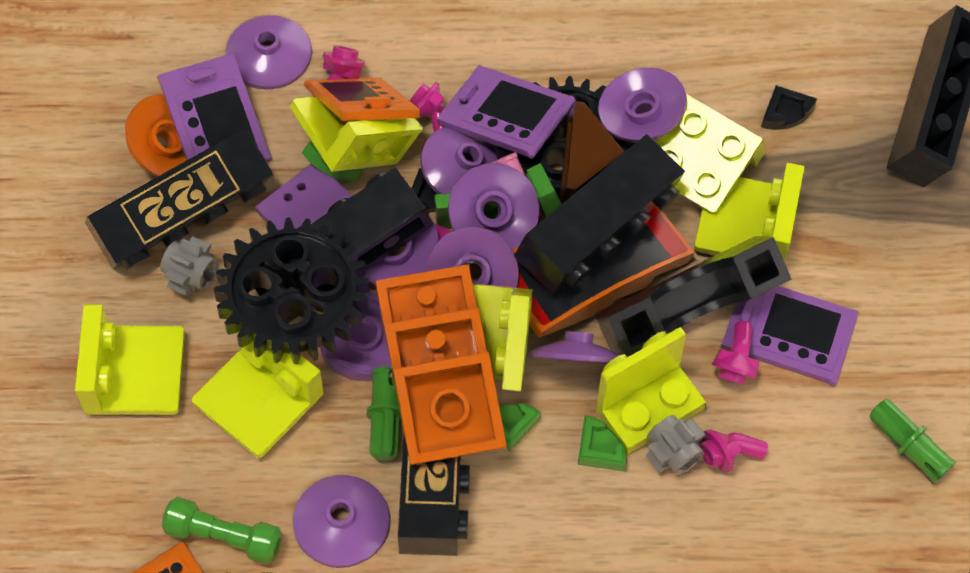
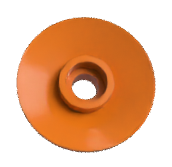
[125,94,186,177]

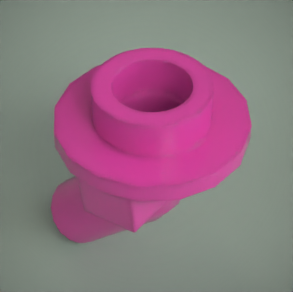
[323,45,365,79]
[409,82,445,132]
[712,321,759,385]
[699,429,768,473]

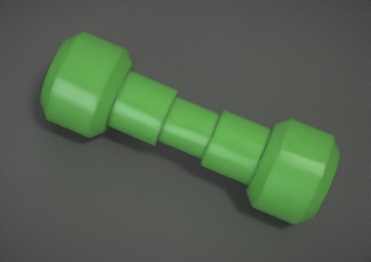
[162,497,282,564]

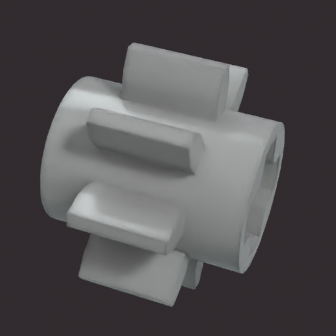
[160,236,218,296]
[646,415,706,475]

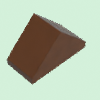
[559,101,624,202]

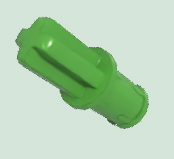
[366,366,401,461]
[869,399,956,483]

